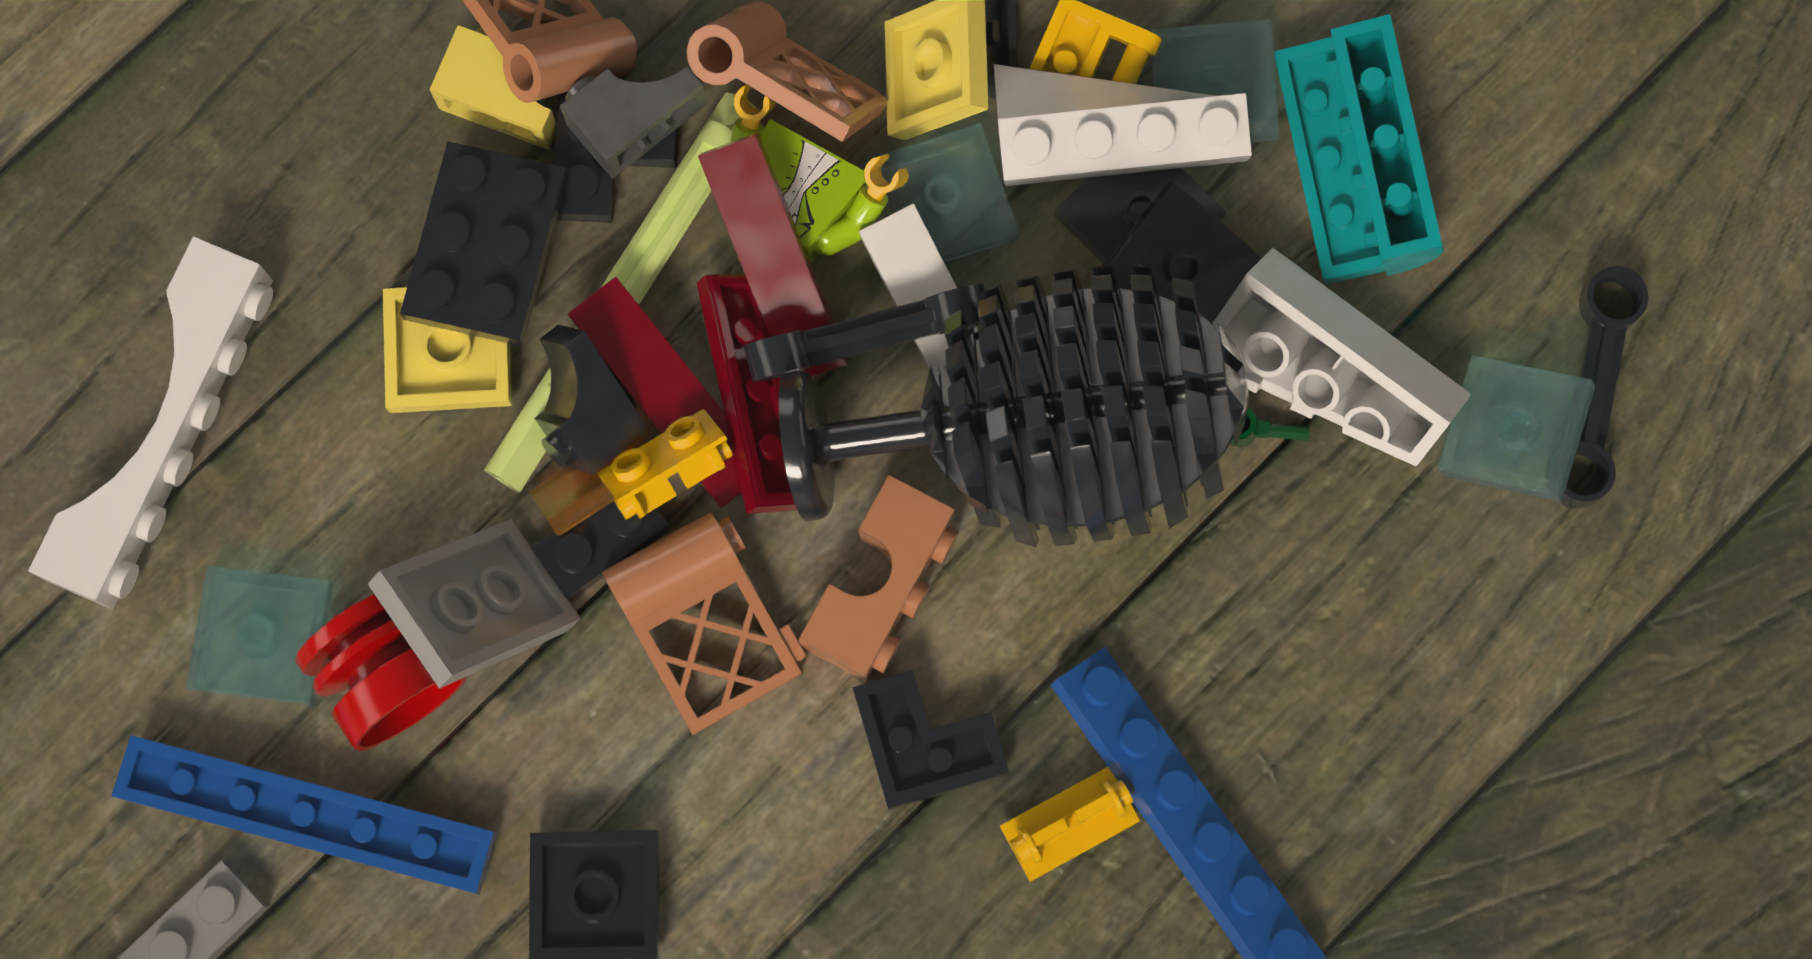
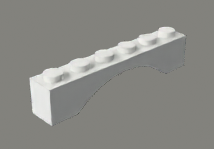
[28,237,273,610]

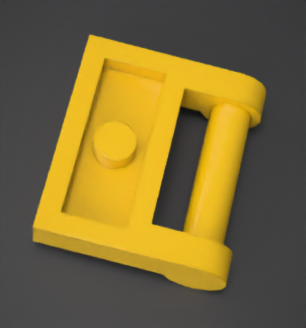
[1029,0,1162,84]

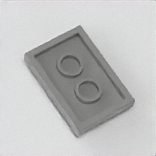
[368,519,581,689]

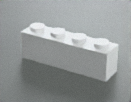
[994,64,1252,186]
[1212,247,1471,466]

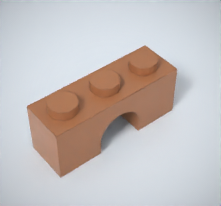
[799,475,960,682]

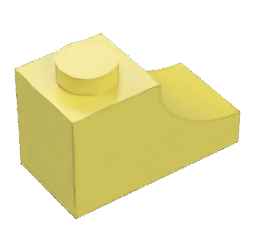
[429,25,556,150]

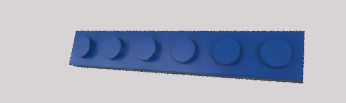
[1050,647,1327,959]
[111,735,497,895]

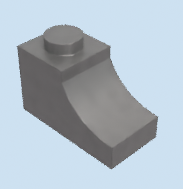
[560,67,707,179]

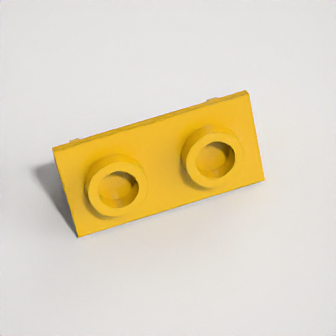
[597,409,733,520]
[999,767,1140,882]

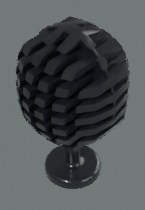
[779,263,1249,547]

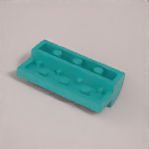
[1273,14,1444,285]

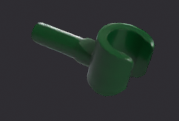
[1230,407,1309,447]

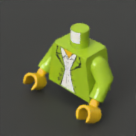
[730,84,909,263]

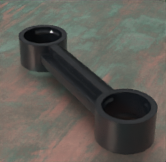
[1546,266,1649,509]
[743,283,985,382]

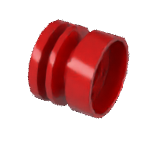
[295,594,467,751]

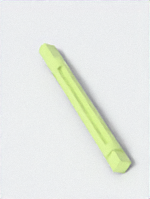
[484,92,757,493]

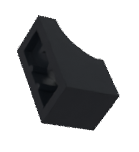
[534,324,649,475]

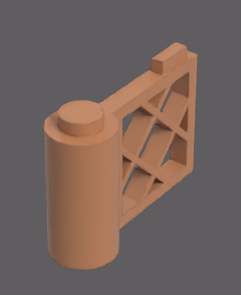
[462,0,638,103]
[686,1,889,142]
[602,511,807,735]

